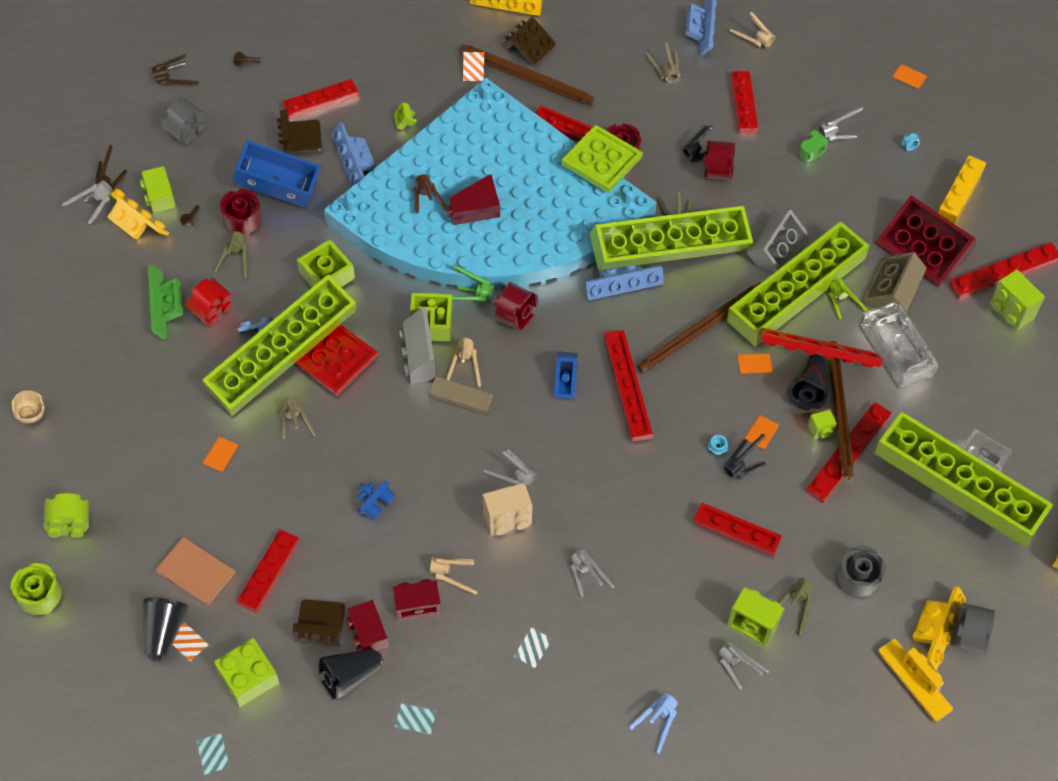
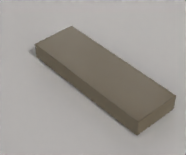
[429,376,494,415]

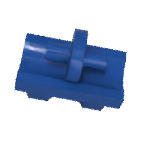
[356,480,395,520]

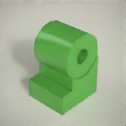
[799,130,829,162]

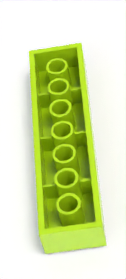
[589,206,753,271]
[727,221,869,347]
[202,274,356,416]
[874,411,1054,547]

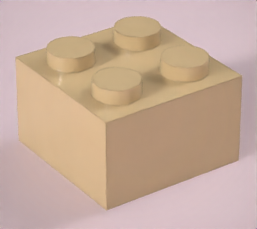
[483,483,532,536]

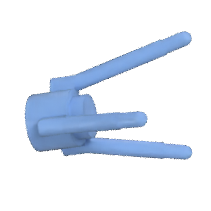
[629,693,678,754]

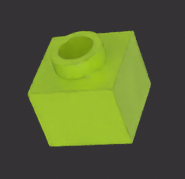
[808,410,837,439]

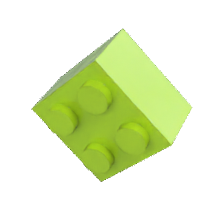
[297,239,355,287]
[990,270,1045,330]
[727,587,785,647]
[214,638,279,707]

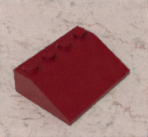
[875,195,977,287]

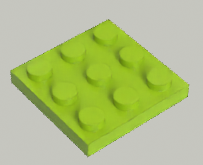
[561,125,643,193]

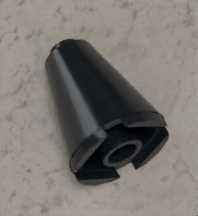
[786,354,829,410]
[143,597,188,662]
[317,648,383,701]

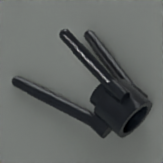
[682,125,713,161]
[723,434,766,479]

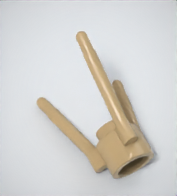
[729,12,775,48]
[446,338,481,387]
[430,556,477,595]

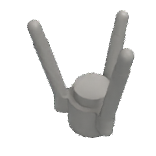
[819,107,863,141]
[62,180,113,225]
[482,448,537,487]
[570,550,614,597]
[719,642,769,690]

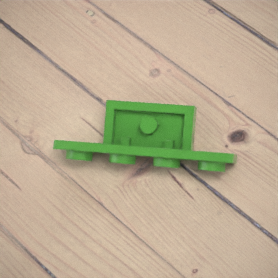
[148,264,183,340]

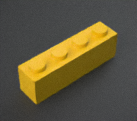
[938,155,987,225]

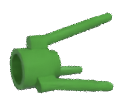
[452,264,494,302]

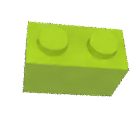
[140,166,176,213]

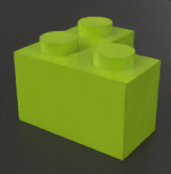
[410,293,453,342]

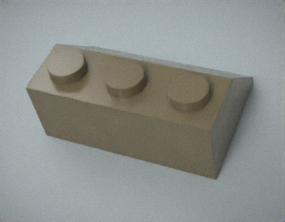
[862,252,926,315]

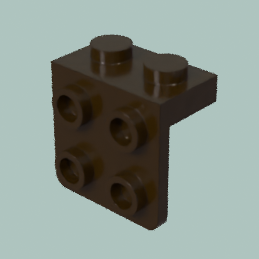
[501,16,556,65]
[277,110,322,154]
[292,599,345,646]

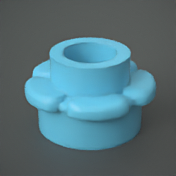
[902,133,920,151]
[708,435,728,455]

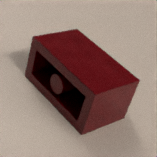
[393,579,441,620]
[346,600,389,651]

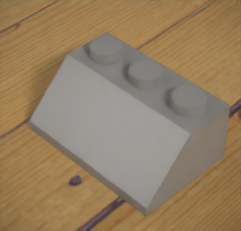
[746,209,811,274]
[399,307,435,384]

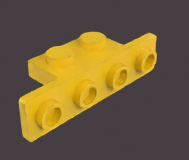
[470,0,542,16]
[107,188,170,240]
[912,586,965,671]
[878,639,953,722]

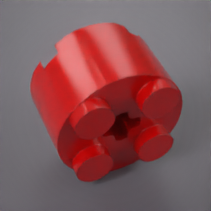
[186,277,233,326]

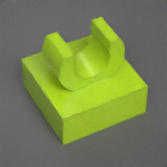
[394,102,417,130]

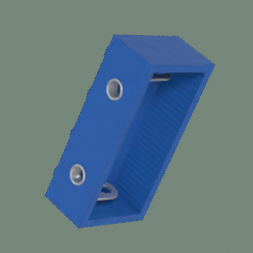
[232,140,321,209]

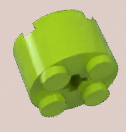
[44,493,89,538]
[11,563,62,615]

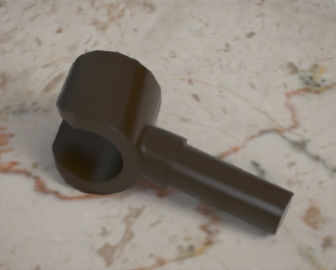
[233,52,260,66]
[180,205,200,228]

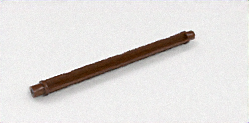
[460,44,595,105]
[637,282,761,373]
[829,341,854,481]

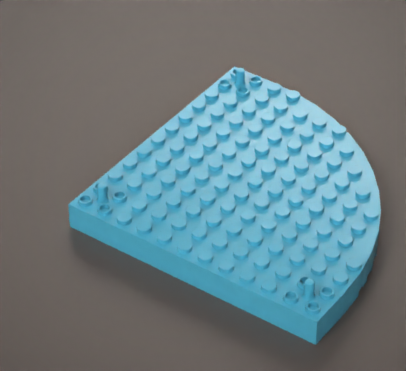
[324,78,657,290]

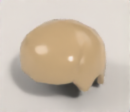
[11,390,45,424]

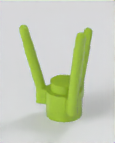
[828,279,869,320]

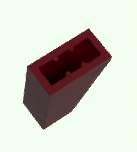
[446,174,500,225]

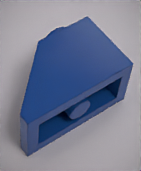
[554,351,578,399]

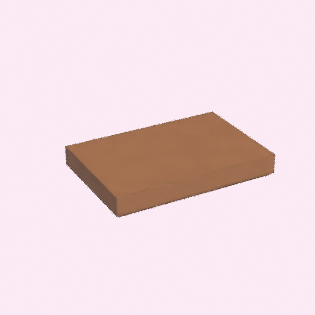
[155,537,236,607]

